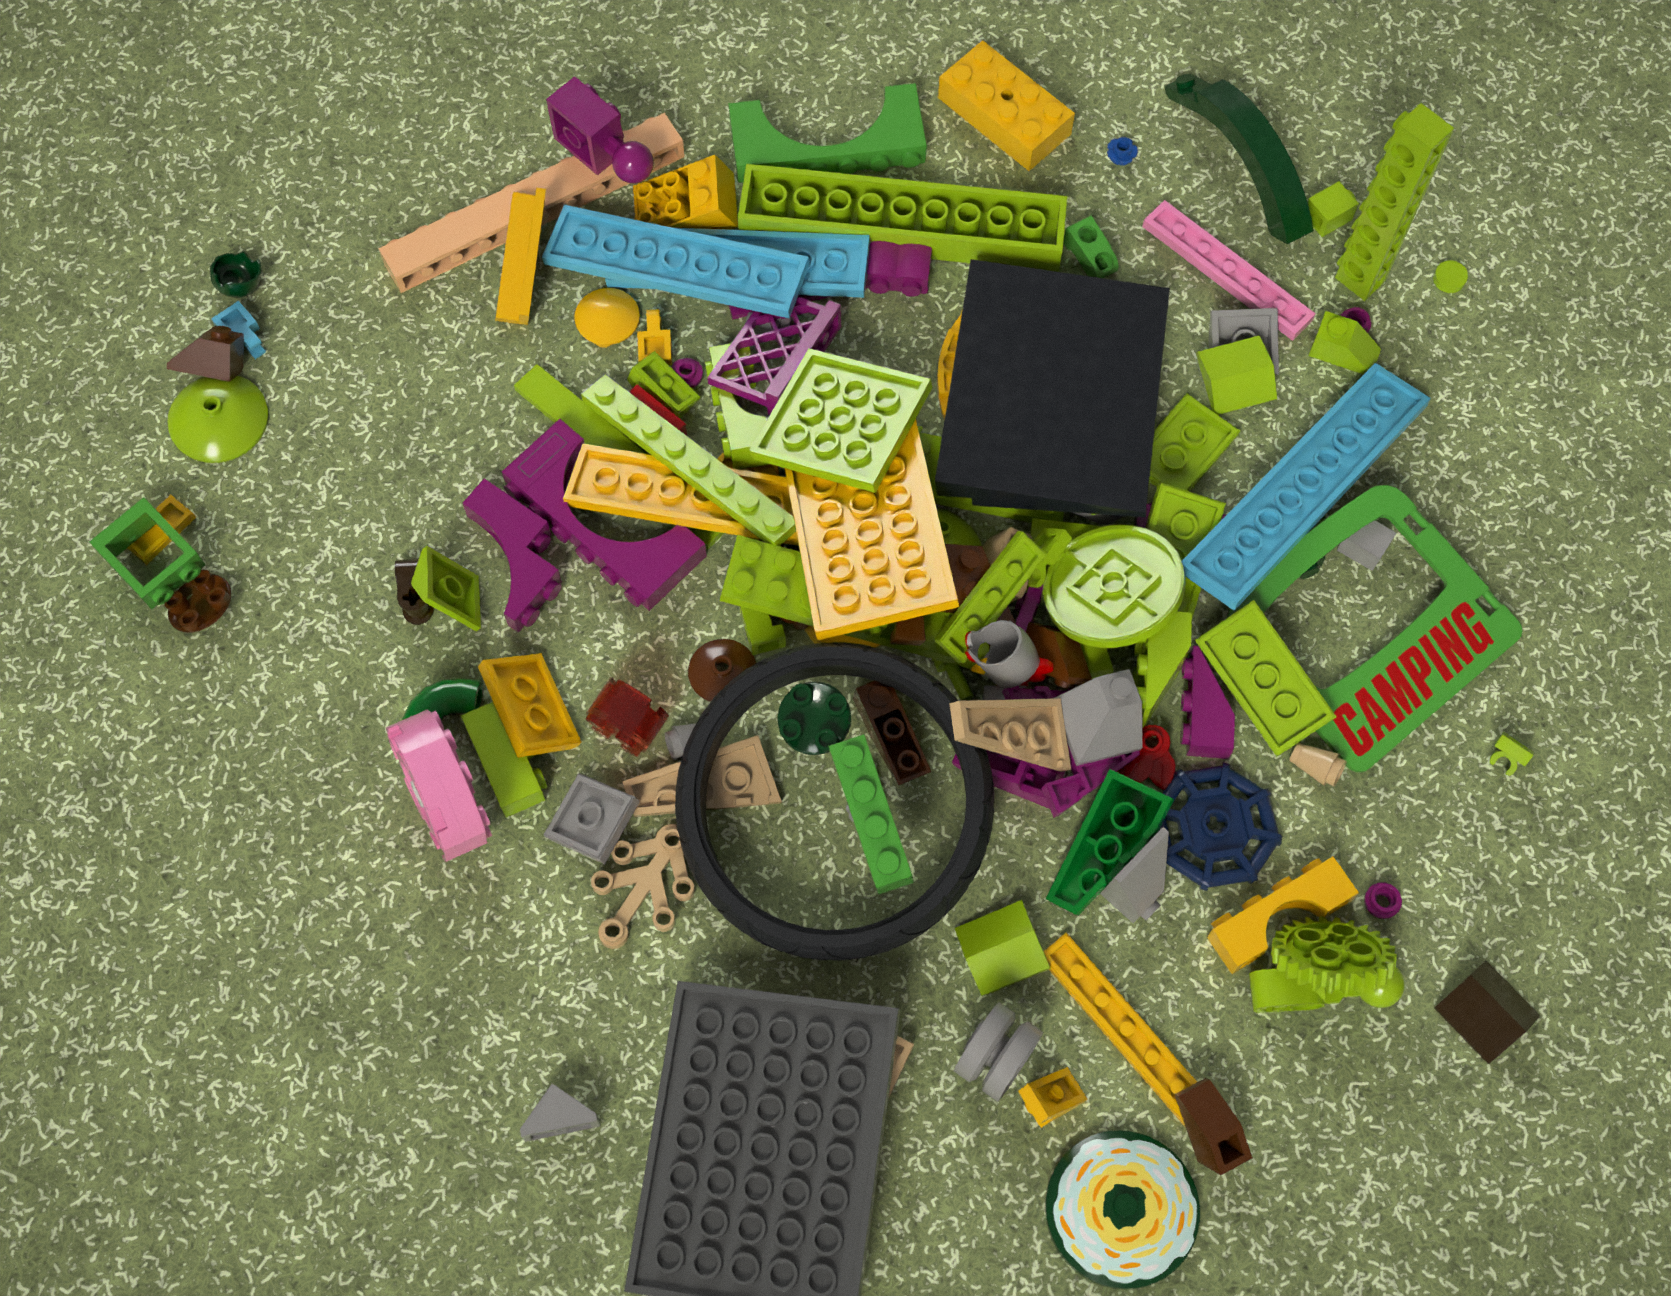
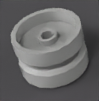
[953,1002,1044,1102]

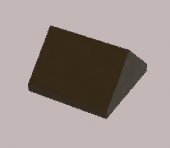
[1434,960,1540,1064]

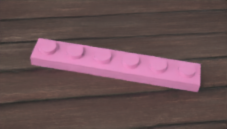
[1142,200,1316,341]

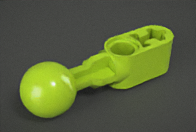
[1249,967,1405,1013]

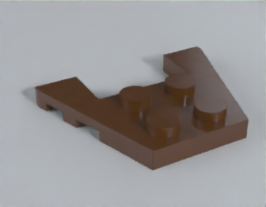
[890,544,1016,649]

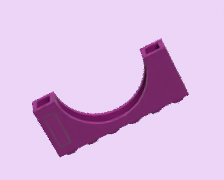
[502,419,707,611]

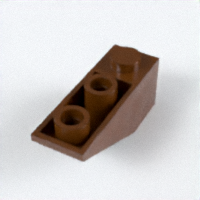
[853,681,932,786]

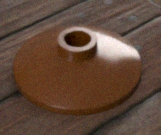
[688,639,756,702]

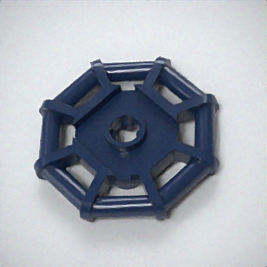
[1158,762,1283,891]

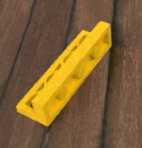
[495,187,546,325]

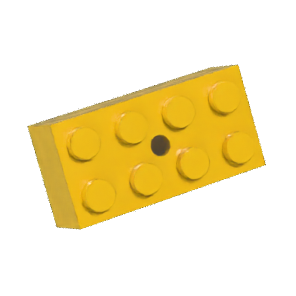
[938,40,1075,171]

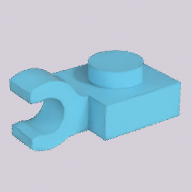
[211,301,266,359]

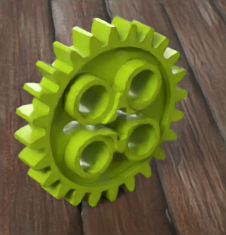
[1271,916,1397,995]

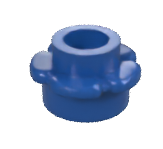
[1107,137,1138,165]

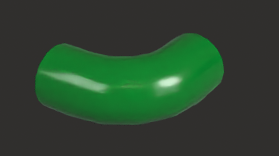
[402,679,484,720]

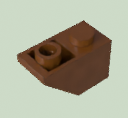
[1026,622,1092,689]
[1174,1078,1253,1175]

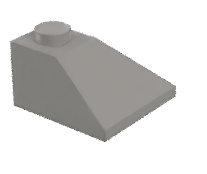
[1054,670,1142,766]
[1100,827,1169,923]

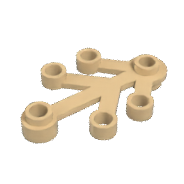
[591,824,695,949]

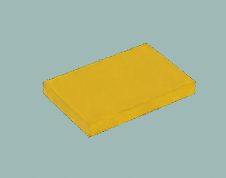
[478,653,582,758]

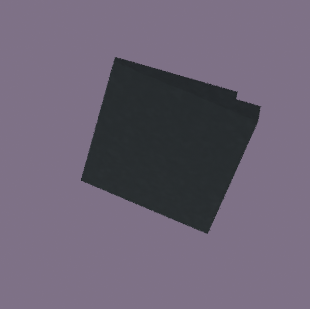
[935,259,1170,517]

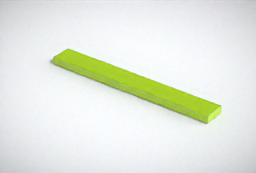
[514,364,724,549]

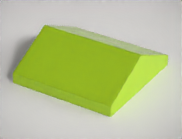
[1196,335,1277,415]
[411,546,481,631]
[954,900,1051,996]

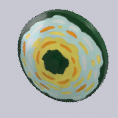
[1045,1130,1200,1290]

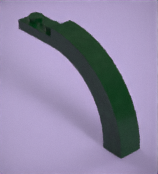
[1164,74,1314,244]

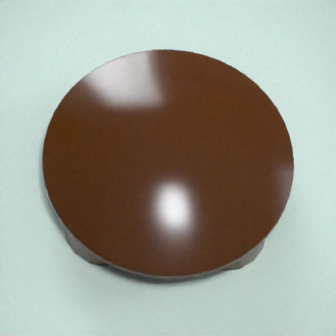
[164,569,232,633]

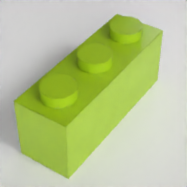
[461,702,548,818]

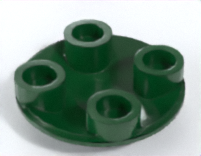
[777,682,851,755]

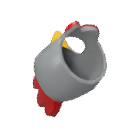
[965,620,1054,688]

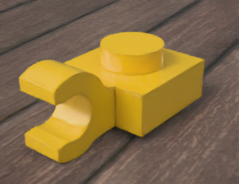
[637,309,672,365]

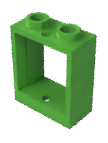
[89,497,205,610]

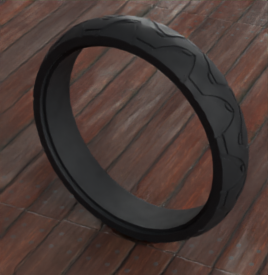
[675,642,994,960]

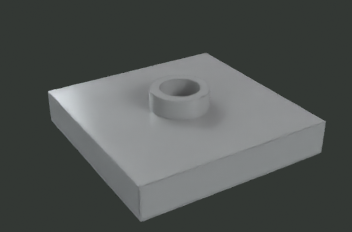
[544,773,640,865]

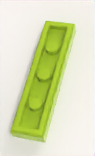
[934,531,1047,664]

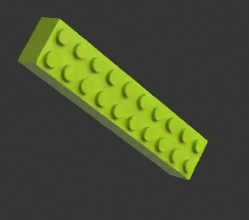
[738,164,1067,272]

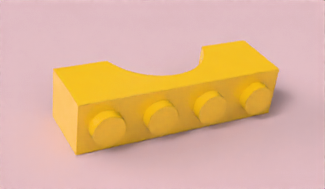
[1207,856,1359,974]

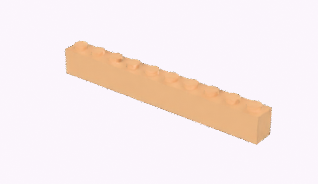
[379,113,685,293]

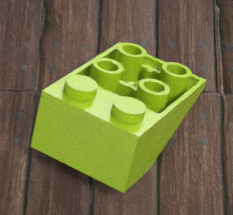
[1132,611,1192,728]

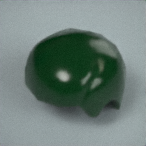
[209,251,262,299]

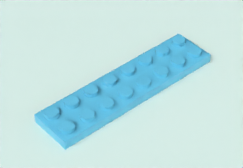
[542,205,810,319]
[605,228,870,298]

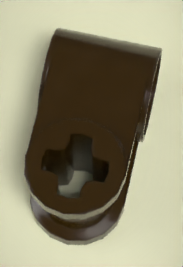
[395,558,434,625]

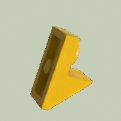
[1018,1067,1088,1128]

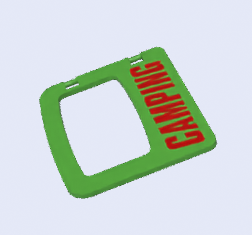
[1227,485,1522,772]

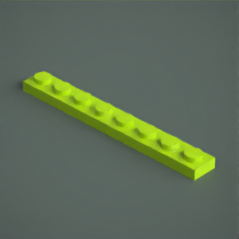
[581,374,796,546]

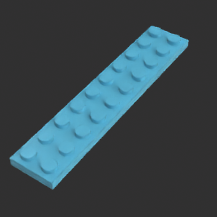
[1182,363,1431,611]

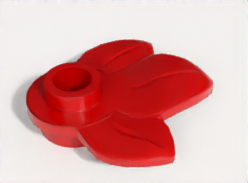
[1119,725,1176,790]

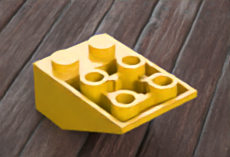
[633,154,738,230]

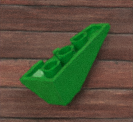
[1046,769,1174,916]

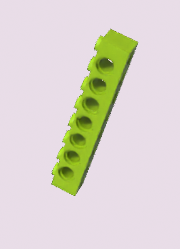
[1335,103,1454,301]

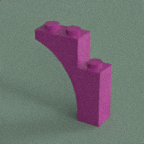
[462,479,562,633]

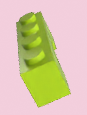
[705,343,769,470]

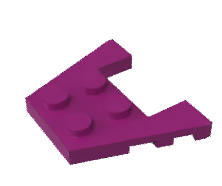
[1002,686,1140,818]

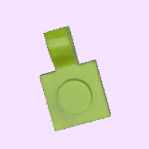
[1027,528,1073,588]

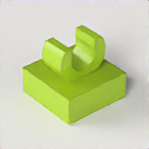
[1489,731,1534,776]

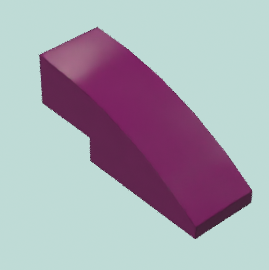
[952,750,1068,809]

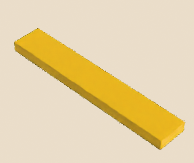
[1044,932,1197,1126]

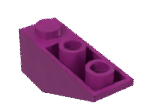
[1180,646,1235,759]

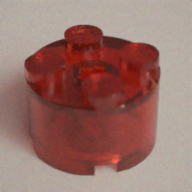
[585,677,669,758]

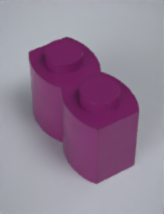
[866,241,932,297]

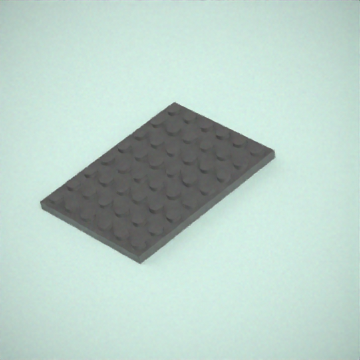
[624,981,901,1296]

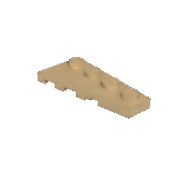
[949,698,1071,772]
[622,735,782,817]

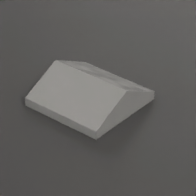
[1208,308,1279,375]

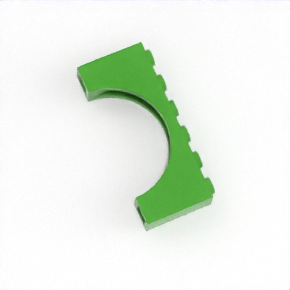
[728,83,927,183]

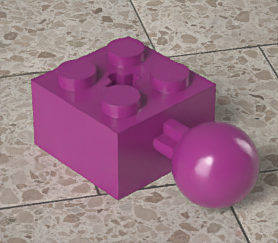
[546,76,654,184]

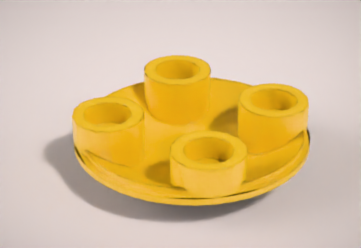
[574,288,640,348]

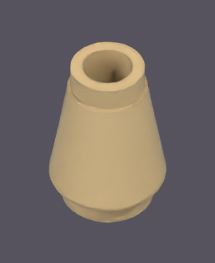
[1289,743,1347,786]

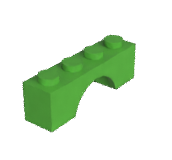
[829,734,914,895]

